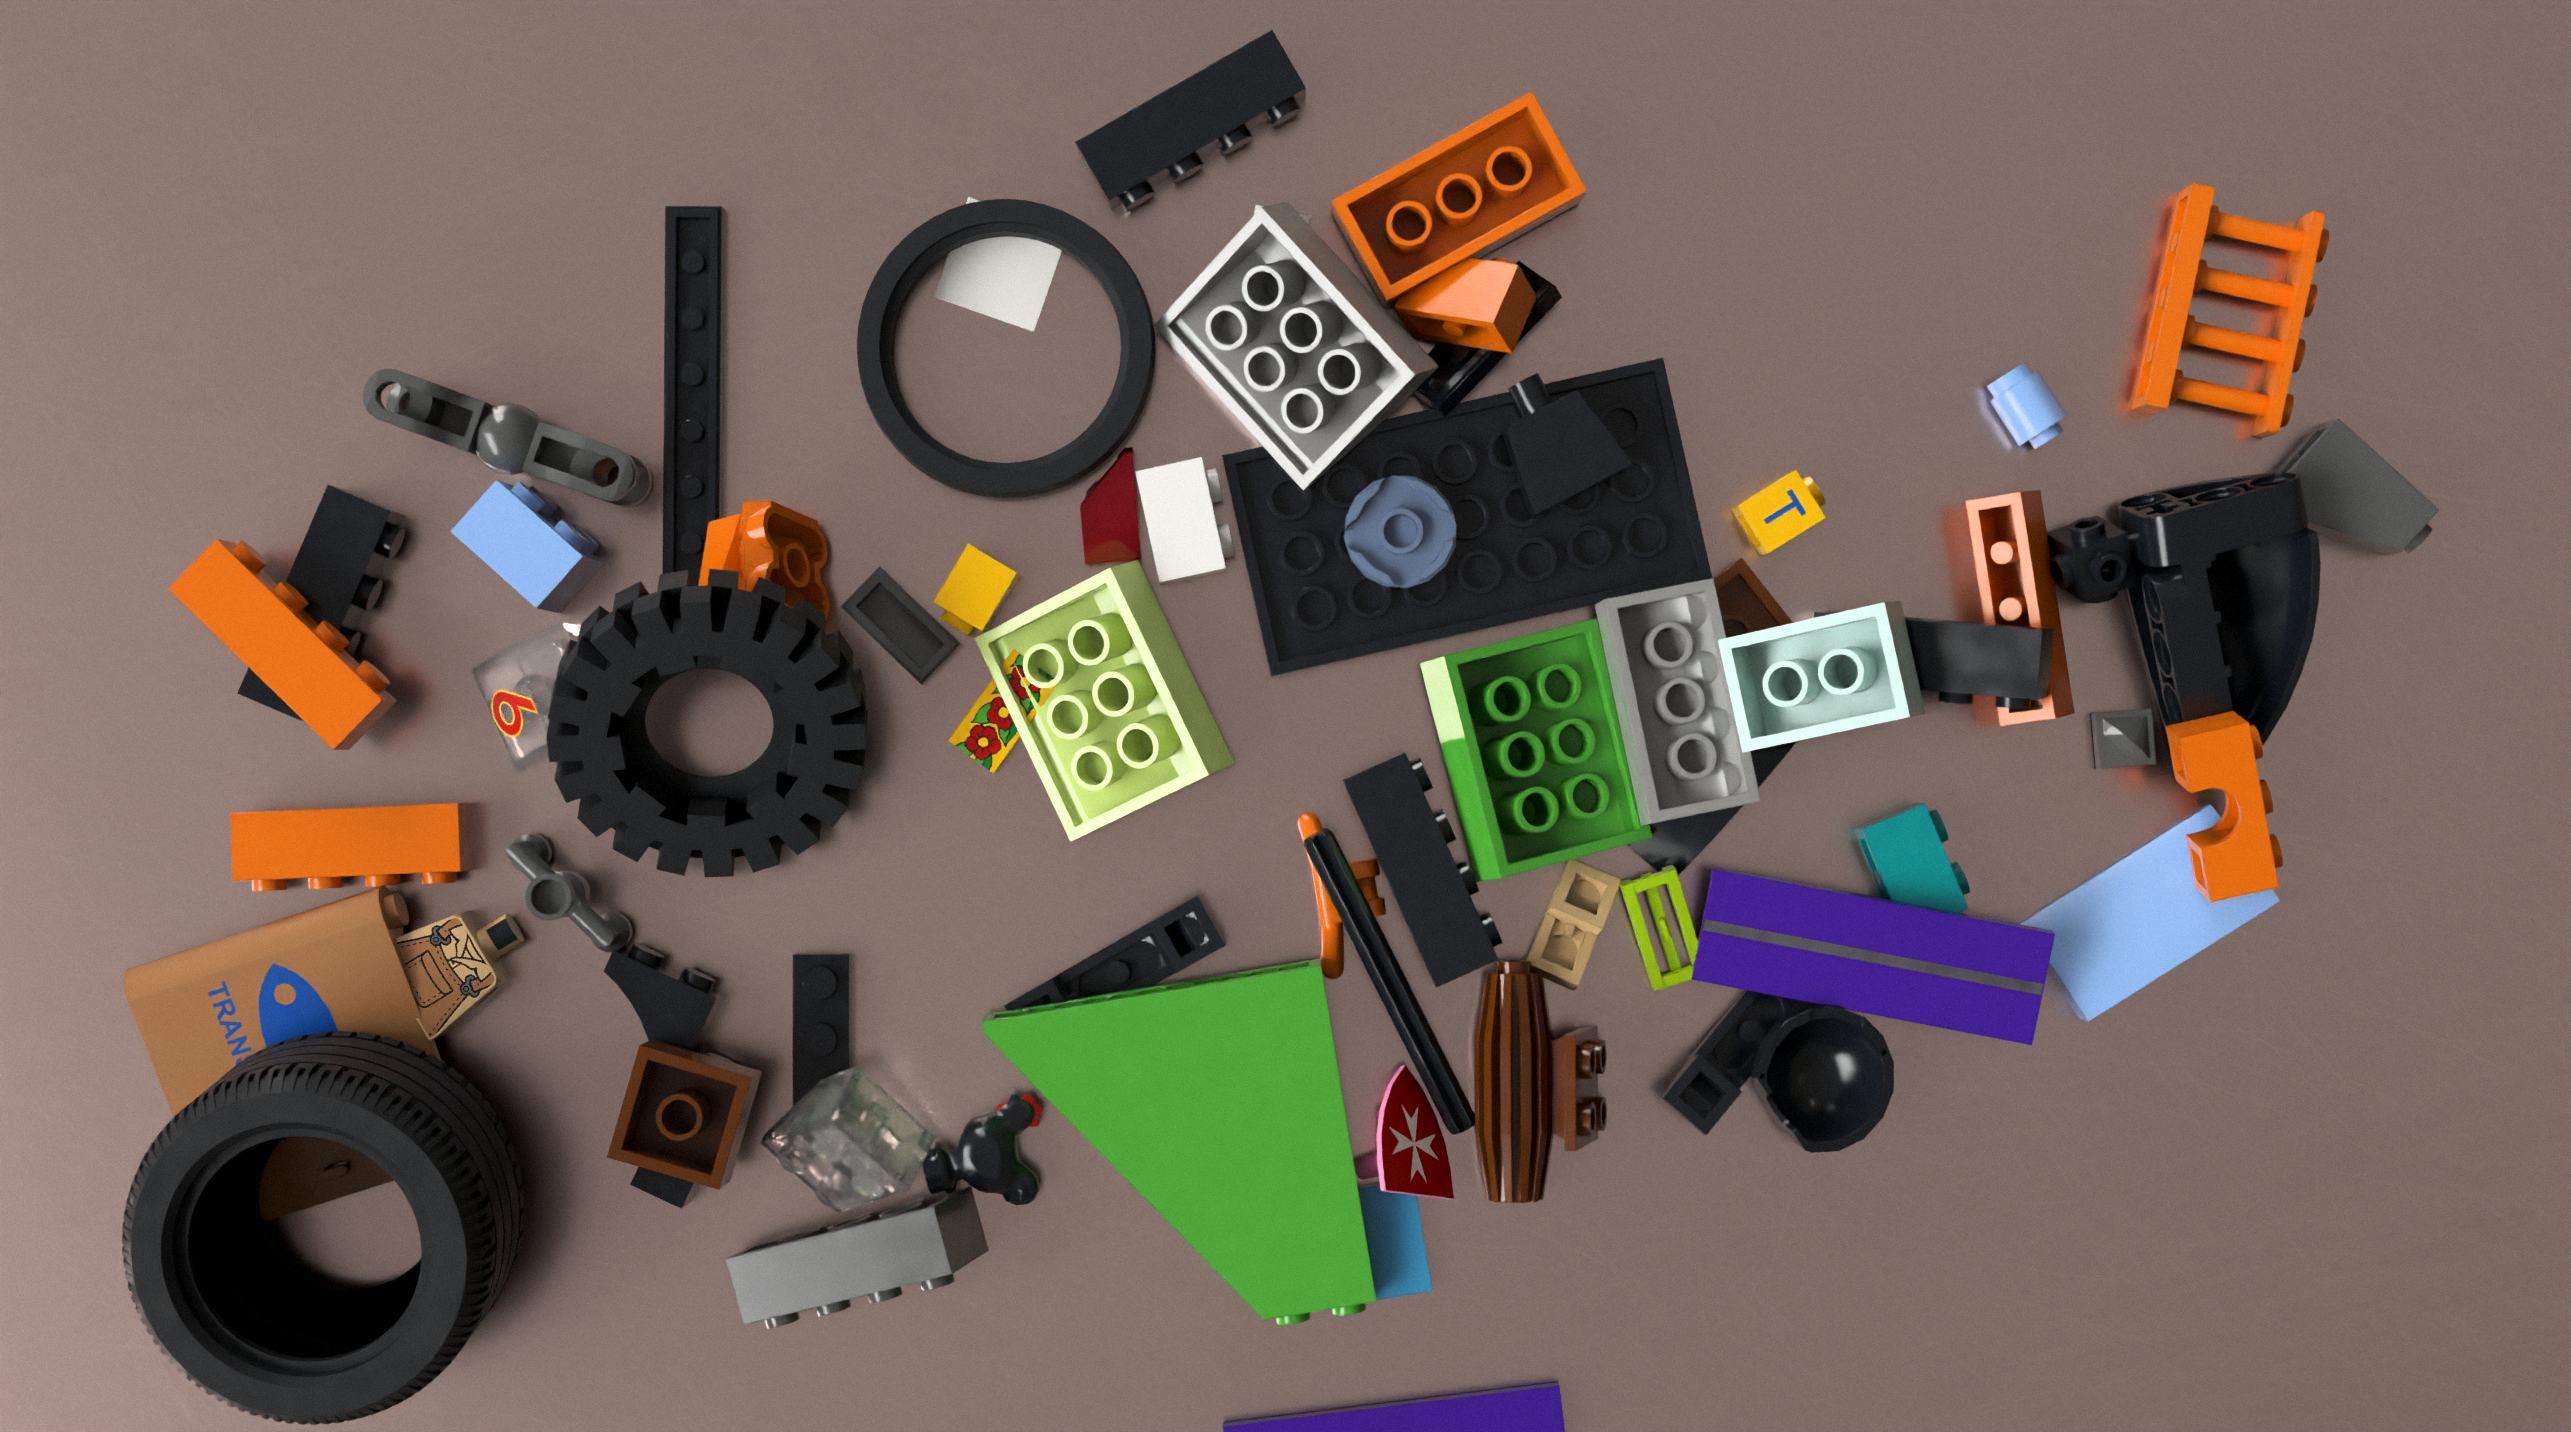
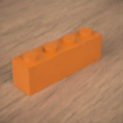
[1966,490,2075,726]
[168,539,397,750]
[230,803,474,891]

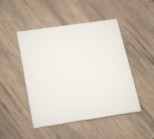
[934,197,1062,332]

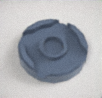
[1344,475,1457,589]

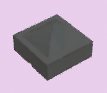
[2091,708,2156,769]

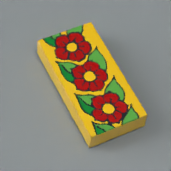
[948,649,1057,773]

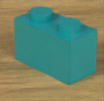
[1853,803,1970,913]

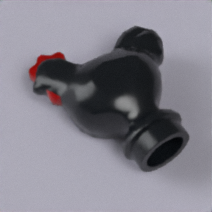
[921,1093,1042,1205]

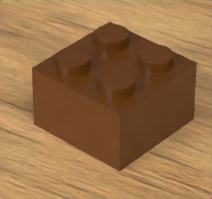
[607,1039,762,1190]

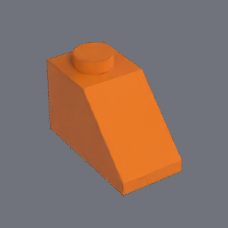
[1394,258,1537,354]

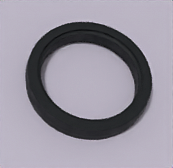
[857,199,1156,498]

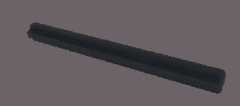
[1304,828,1475,1135]

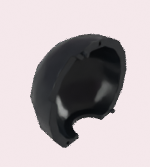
[1751,1007,1894,1153]

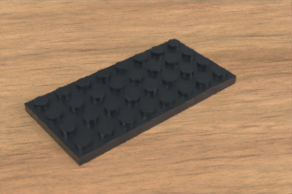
[1222,358,1712,676]

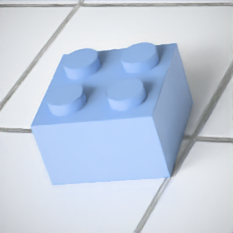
[450,480,605,613]

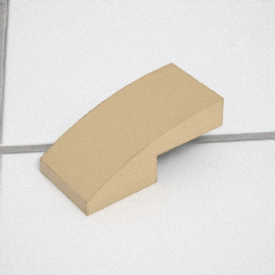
[1526,859,1622,991]

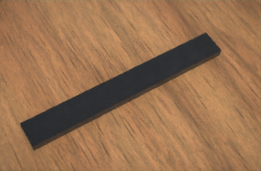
[663,206,725,586]

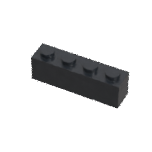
[1075,29,1306,210]
[237,485,405,721]
[1814,611,2053,709]
[1342,752,1503,988]

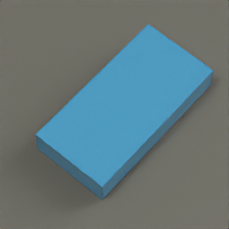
[1358,1182,1432,1300]

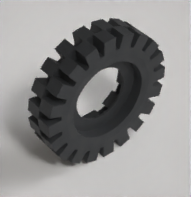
[546,569,868,878]

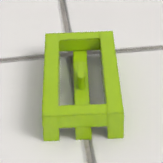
[1619,865,1698,991]

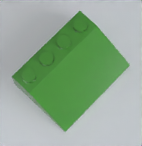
[1420,618,1653,882]

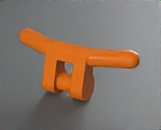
[1298,813,1386,979]

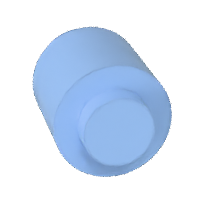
[1986,362,2067,449]

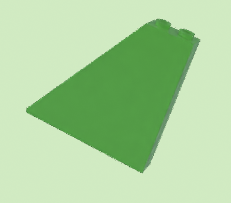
[981,959,1377,1325]

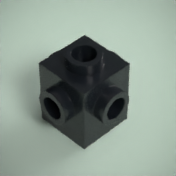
[2047,515,2138,603]

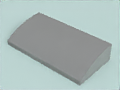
[1595,578,1761,826]

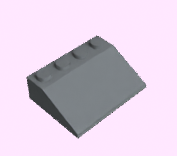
[1153,202,1439,491]

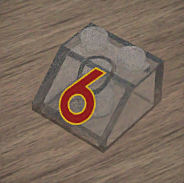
[471,622,579,773]

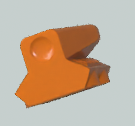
[698,501,830,621]

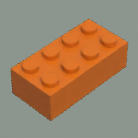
[1331,91,1587,309]

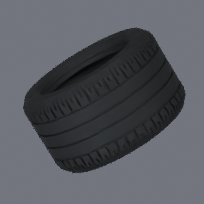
[122,1031,525,1425]

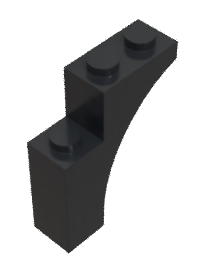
[604,943,736,1209]

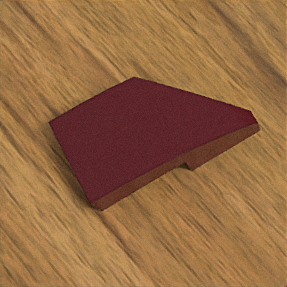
[1080,447,1141,564]

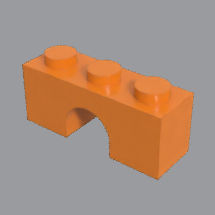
[2165,711,2283,902]

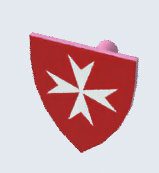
[1355,1065,1454,1200]

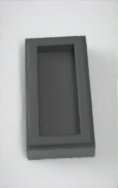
[841,566,962,685]

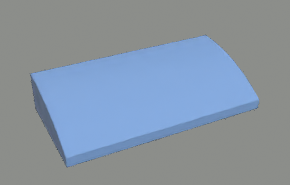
[2018,804,2280,1022]

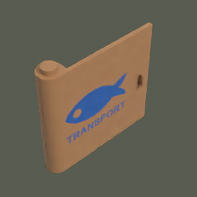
[123,886,441,1222]

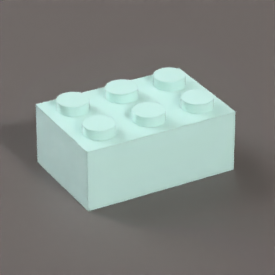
[1718,601,1925,752]

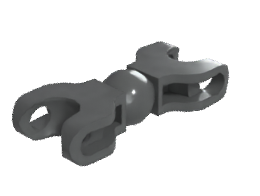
[363,369,653,507]

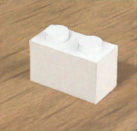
[1135,457,1235,585]

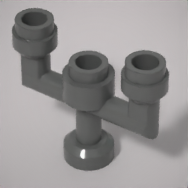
[506,834,632,952]

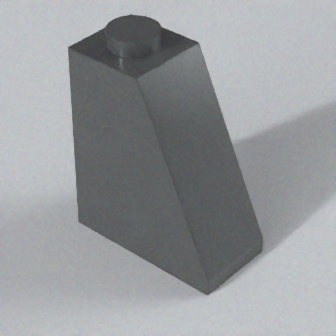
[2277,418,2439,555]

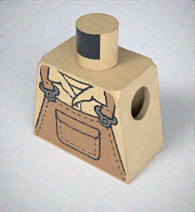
[396,911,524,1041]

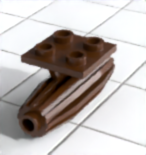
[1475,960,1607,1203]

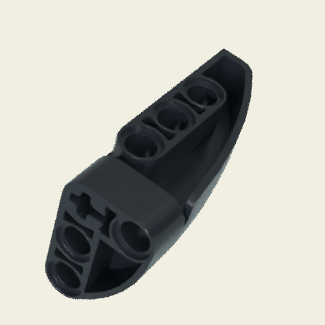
[2118,472,2321,746]

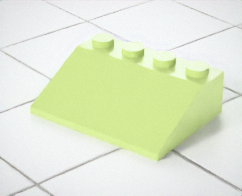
[974,560,1235,841]

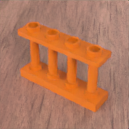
[2132,183,2329,438]

